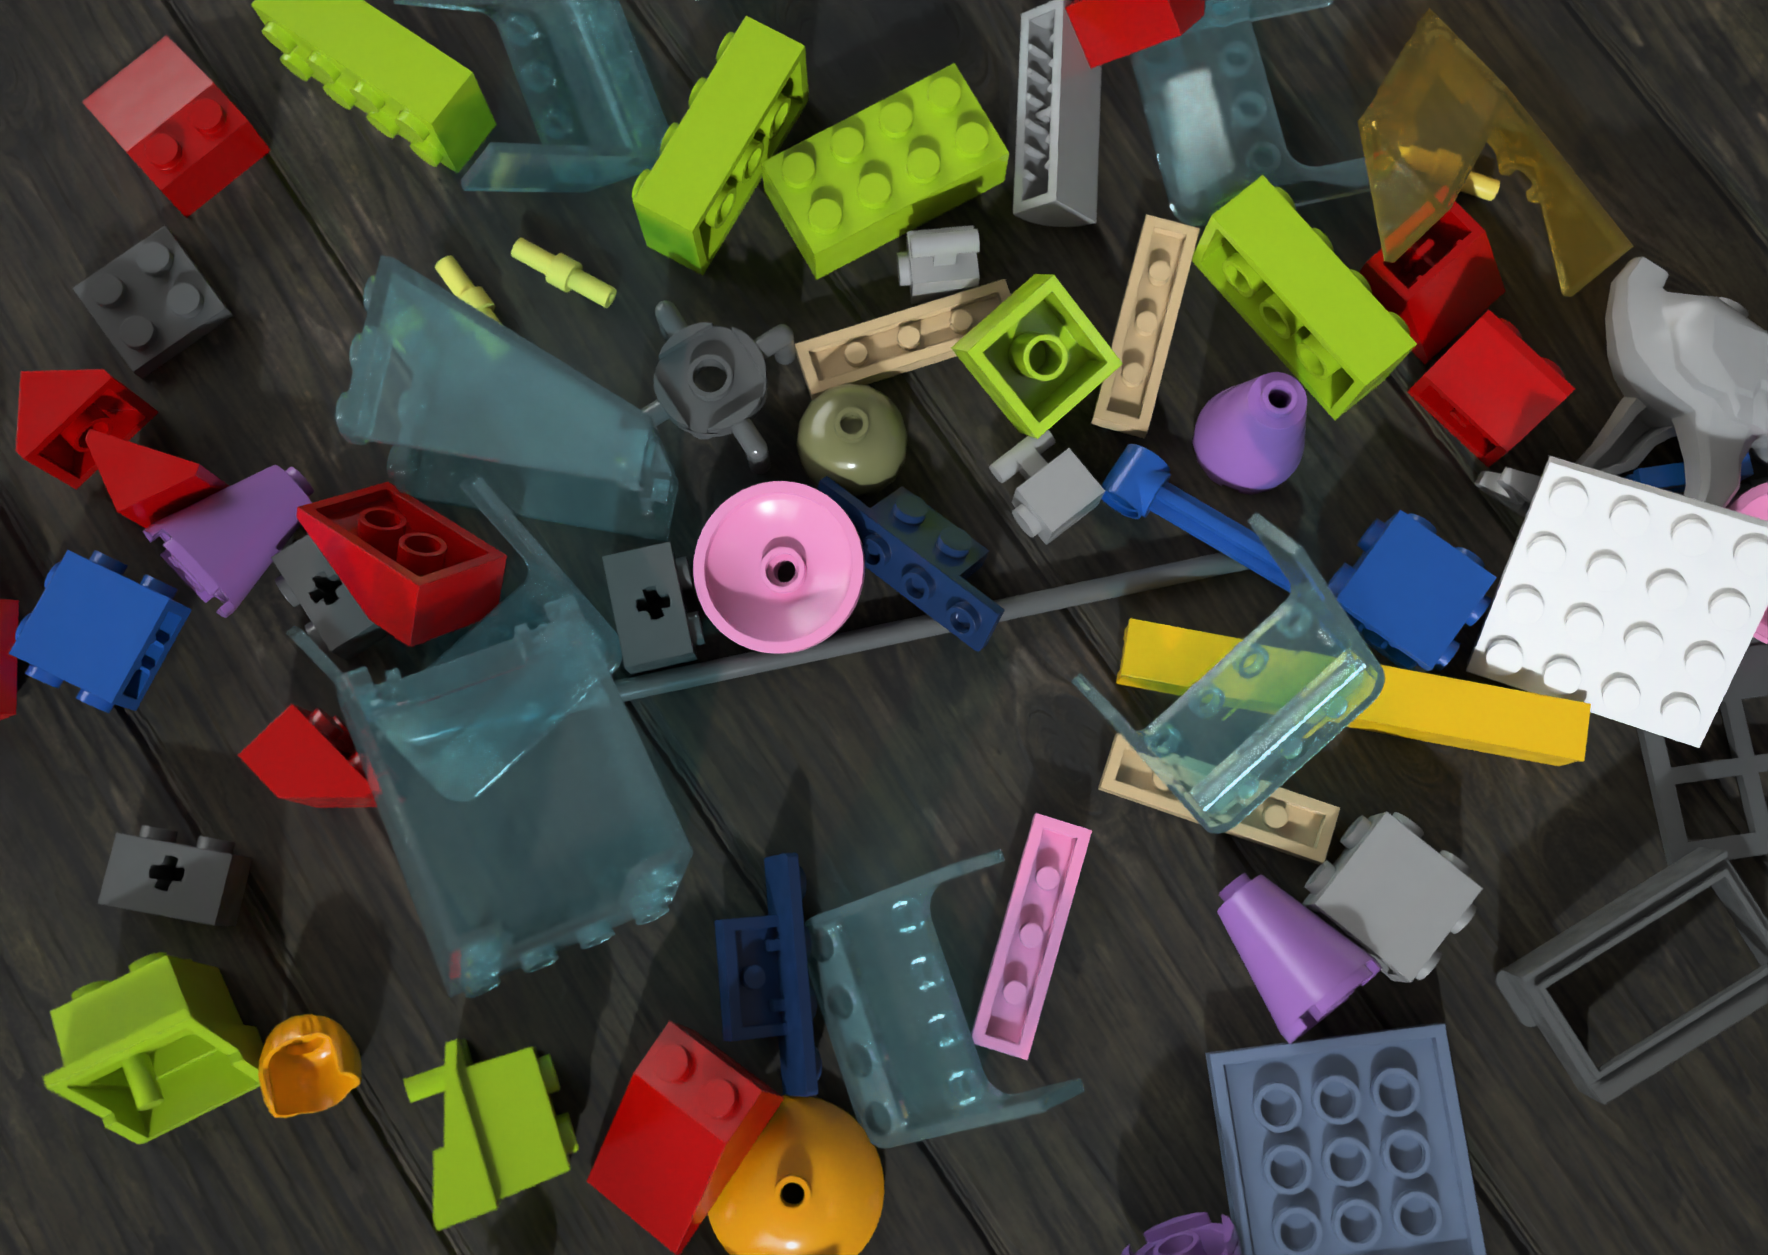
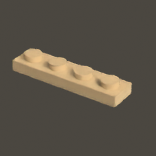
[1091,215,1200,438]
[795,279,1011,400]
[1098,733,1340,864]

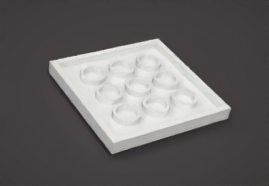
[1466,456,1768,748]

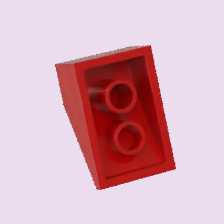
[82,35,271,218]
[296,482,507,647]
[587,1021,784,1255]

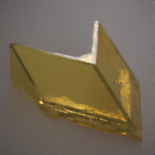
[1358,8,1634,297]

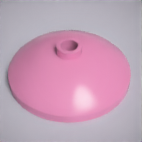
[693,481,865,654]

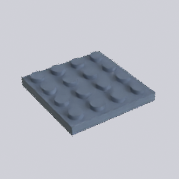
[1205,1023,1486,1255]

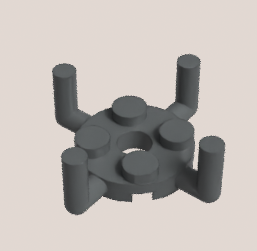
[627,300,796,474]

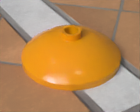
[708,1096,884,1255]

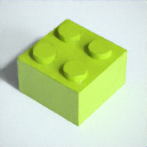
[951,274,1123,439]

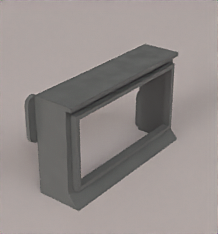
[1494,847,1768,1105]

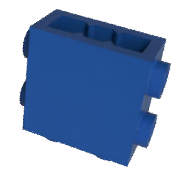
[1321,510,1497,673]
[9,550,192,713]

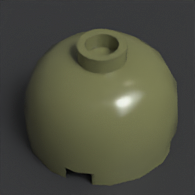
[797,383,908,497]

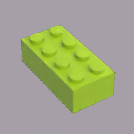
[251,0,497,174]
[632,16,809,275]
[761,63,1009,280]
[1192,175,1417,420]

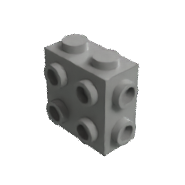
[1302,812,1483,982]

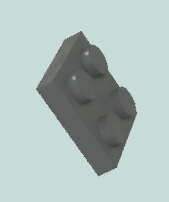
[72,225,234,379]

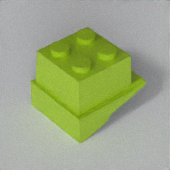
[43,952,264,1144]
[404,1039,579,1231]

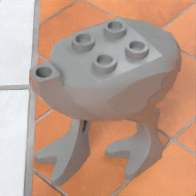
[1474,257,1768,518]

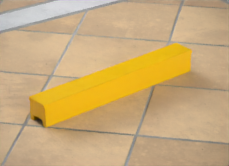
[1116,618,1591,766]

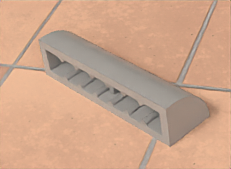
[1013,0,1102,227]

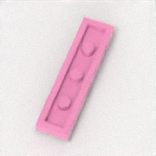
[969,813,1092,1060]

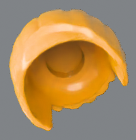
[258,1014,362,1118]

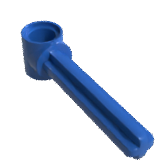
[1101,444,1311,594]

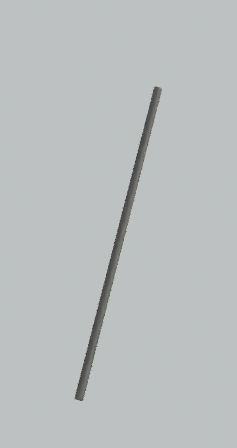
[376,552,1248,753]

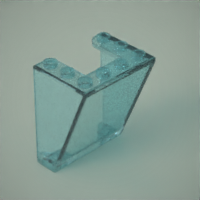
[336,255,679,541]
[335,594,693,998]

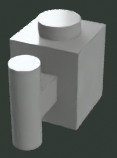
[897,225,980,304]
[989,430,1105,545]

